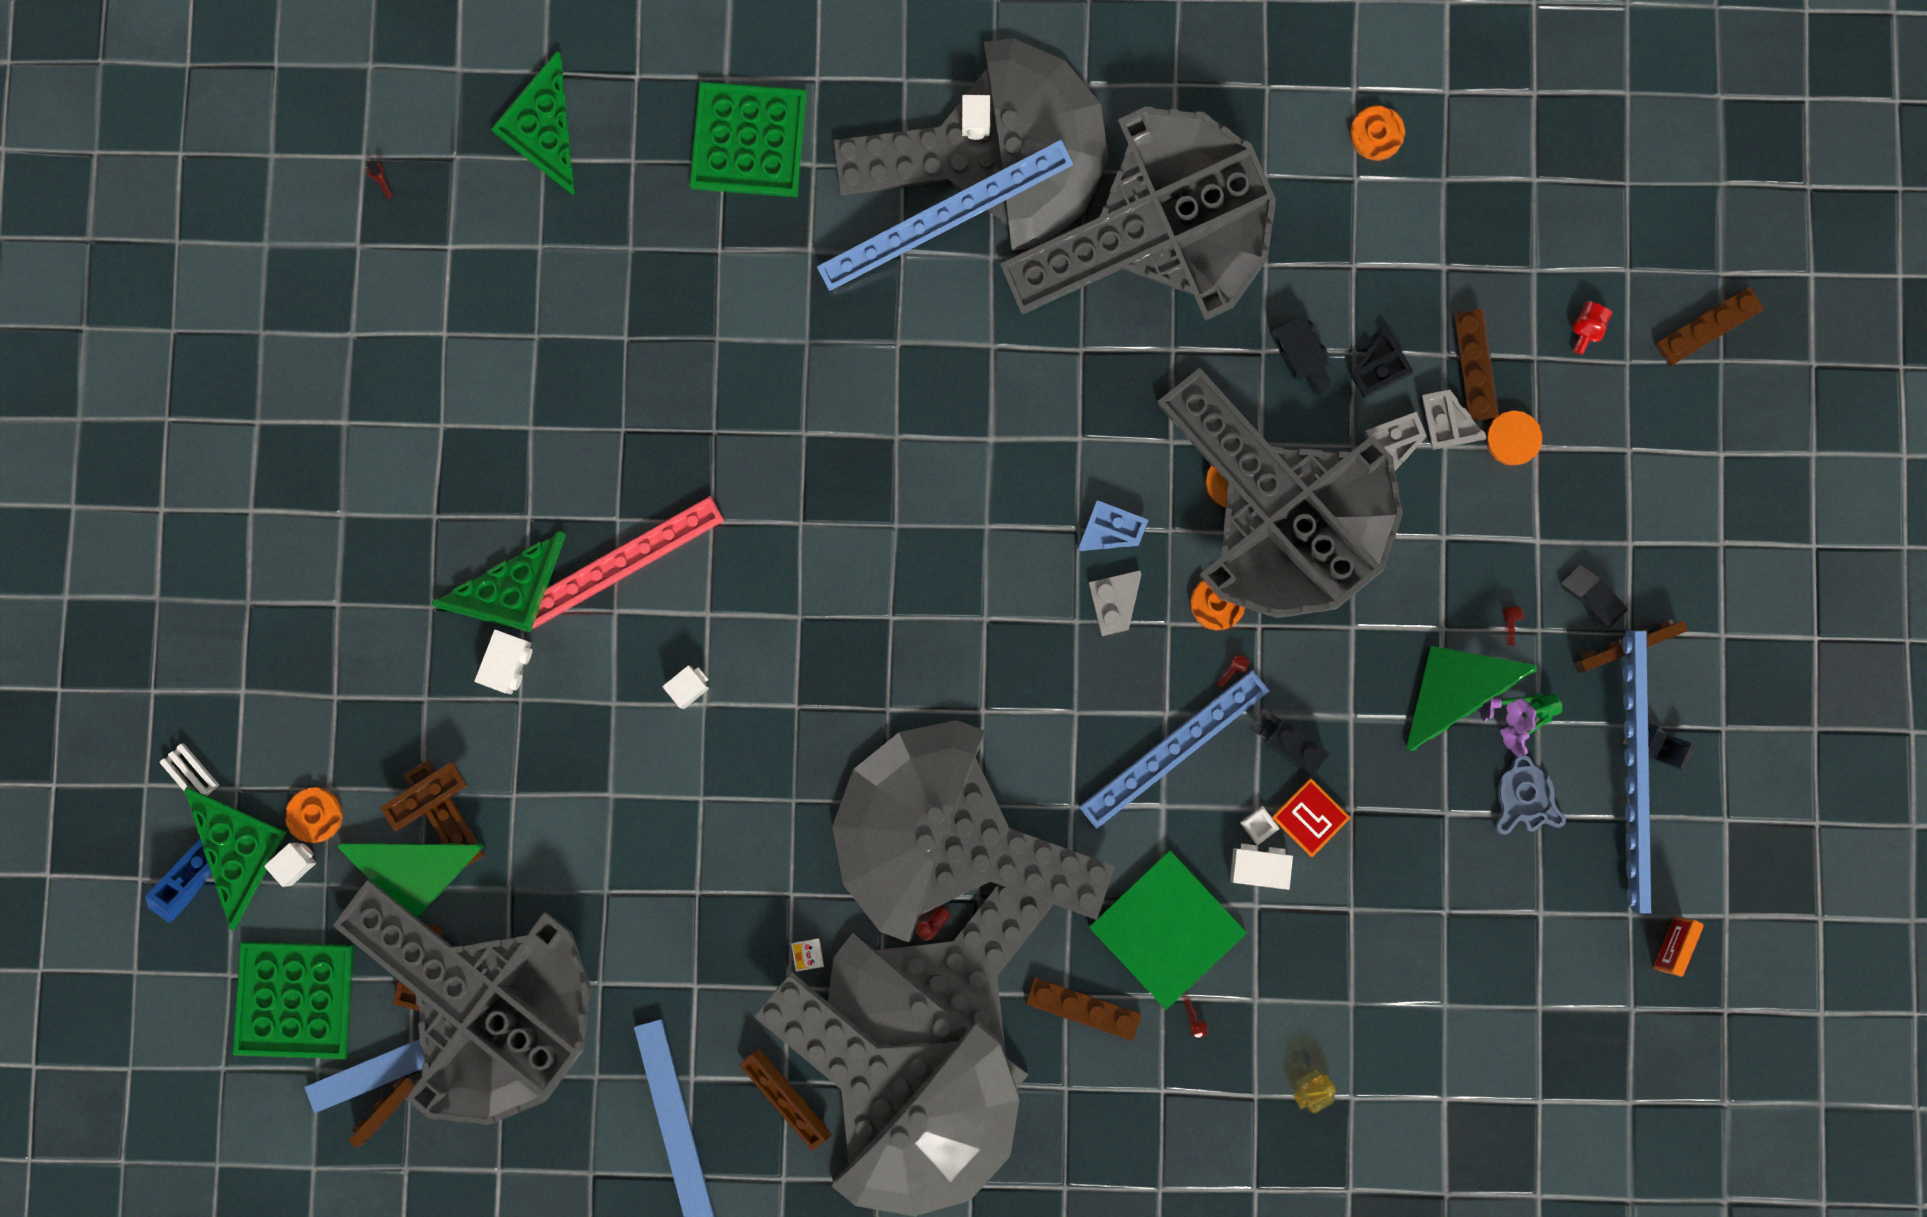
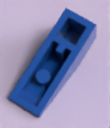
[146,838,212,923]

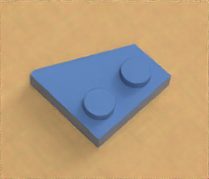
[1078,500,1148,551]

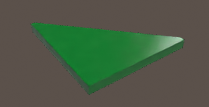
[491,51,575,195]
[431,531,566,632]
[1406,646,1537,751]
[184,787,287,931]
[338,842,484,918]

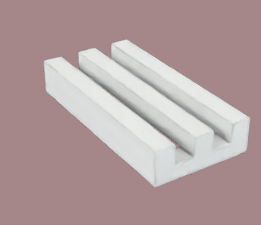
[160,744,219,796]

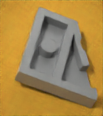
[1422,390,1486,450]
[1364,412,1427,470]
[1088,570,1141,637]

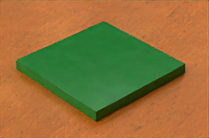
[690,82,807,197]
[1088,850,1247,1010]
[233,941,355,1059]

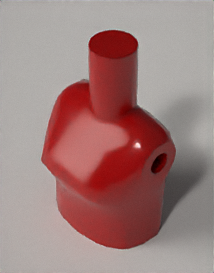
[1572,301,1613,355]

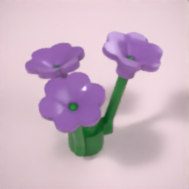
[1477,693,1563,757]

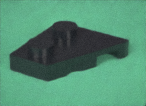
[1351,328,1414,399]

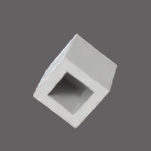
[962,95,990,140]
[663,665,709,709]
[264,842,316,887]

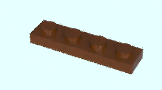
[1655,286,1764,367]
[1455,308,1499,422]
[1574,618,1689,673]
[403,760,485,868]
[1026,977,1142,1041]
[739,1048,832,1151]

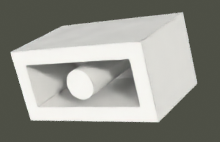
[474,630,532,694]
[1230,844,1293,890]

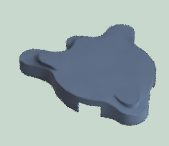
[1495,755,1566,834]

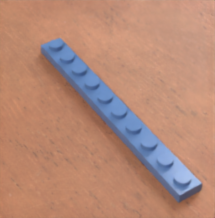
[817,140,1074,291]
[1622,630,1651,914]

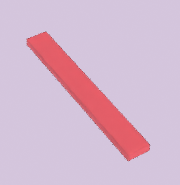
[532,496,724,629]

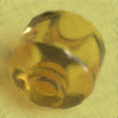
[1293,1070,1337,1113]

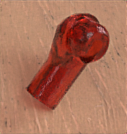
[916,906,951,940]

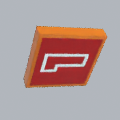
[1271,778,1350,857]
[1653,916,1703,977]

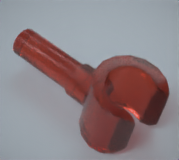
[366,161,393,199]
[1503,606,1523,646]
[1216,655,1250,688]
[1184,998,1208,1037]

